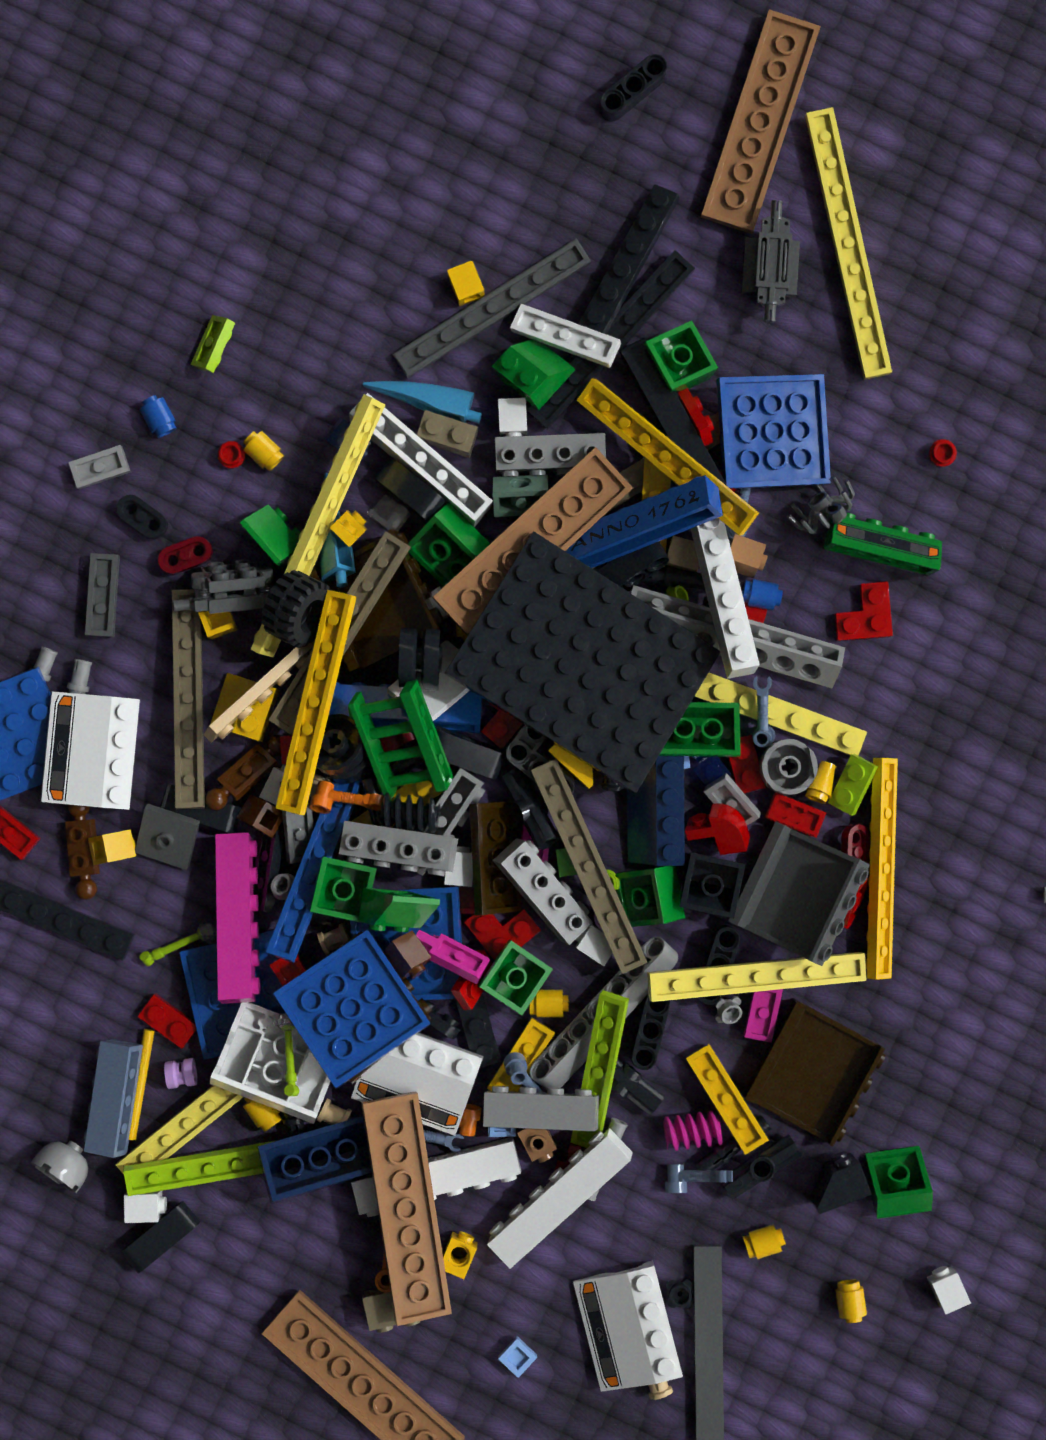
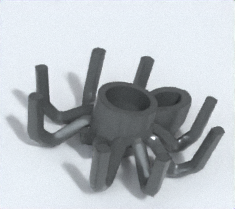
[787,475,855,534]

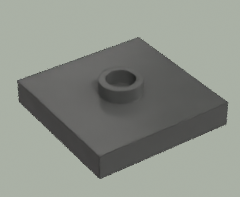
[135,804,200,870]

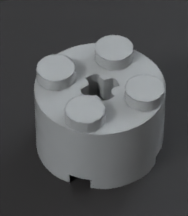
[759,739,818,795]

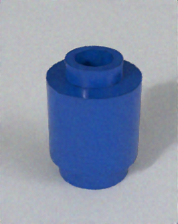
[139,395,177,438]
[742,579,783,611]

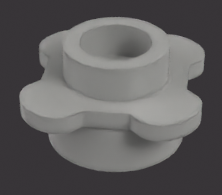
[715,996,742,1024]

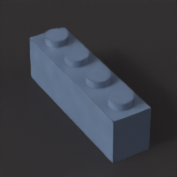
[84,1039,143,1158]

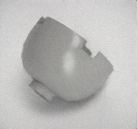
[31,1141,88,1194]

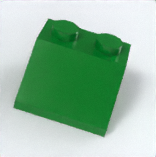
[644,320,718,391]
[492,339,575,410]
[240,504,301,570]
[309,856,377,923]
[615,866,685,927]
[358,888,440,932]
[478,939,553,1015]
[865,1146,933,1219]

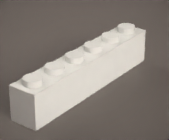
[349,393,493,527]
[691,518,760,679]
[487,1128,633,1269]
[351,1137,521,1217]

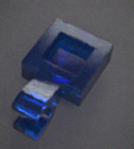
[692,756,731,786]

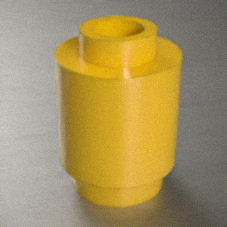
[243,431,284,472]
[530,989,569,1017]
[243,1098,282,1132]
[743,1224,786,1259]
[835,1279,867,1323]

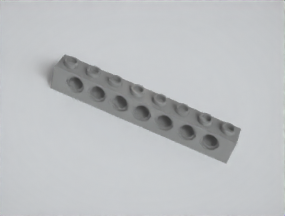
[631,585,845,688]

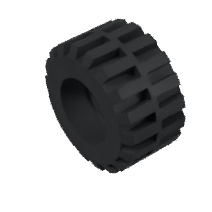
[262,570,330,648]

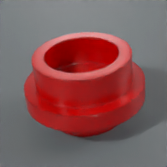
[929,439,957,467]
[218,441,245,469]

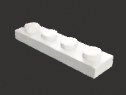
[510,304,621,368]

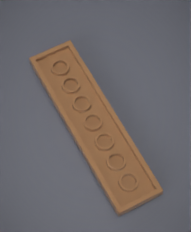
[701,9,821,234]
[432,447,633,636]
[361,1092,452,1326]
[262,1289,465,1440]

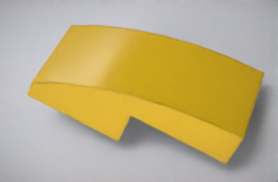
[329,510,367,547]

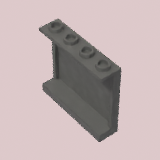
[729,821,870,966]

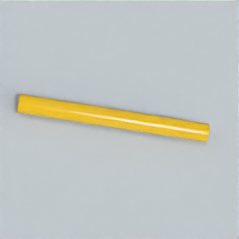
[129,1029,155,1140]

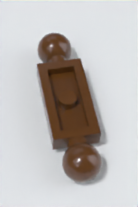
[205,734,283,810]
[65,804,100,900]

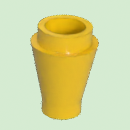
[805,761,836,804]

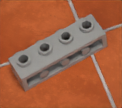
[495,433,606,477]
[417,768,486,876]
[339,821,458,876]
[492,838,593,945]
[483,1086,599,1131]

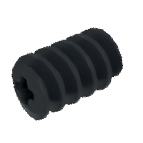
[380,792,440,834]

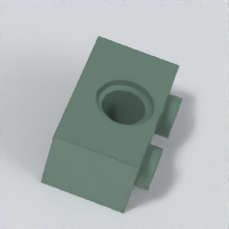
[493,475,549,517]

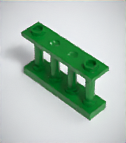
[348,680,454,800]

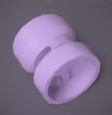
[164,1058,197,1089]

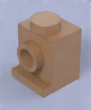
[517,1128,557,1163]

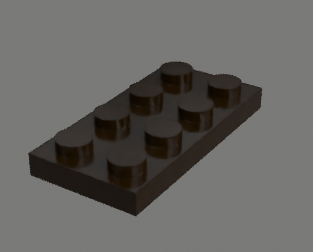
[469,801,522,915]

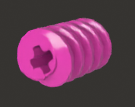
[663,1110,722,1151]

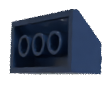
[627,756,685,866]
[258,1116,372,1204]

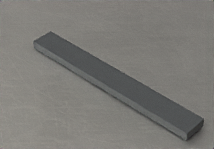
[393,238,591,379]
[693,1244,724,1440]

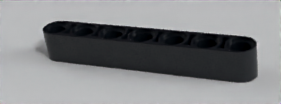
[619,338,728,487]

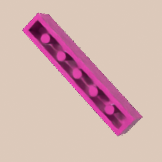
[215,833,260,1004]

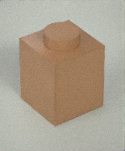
[730,534,768,578]

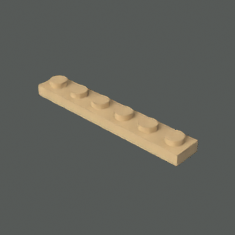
[204,640,315,743]

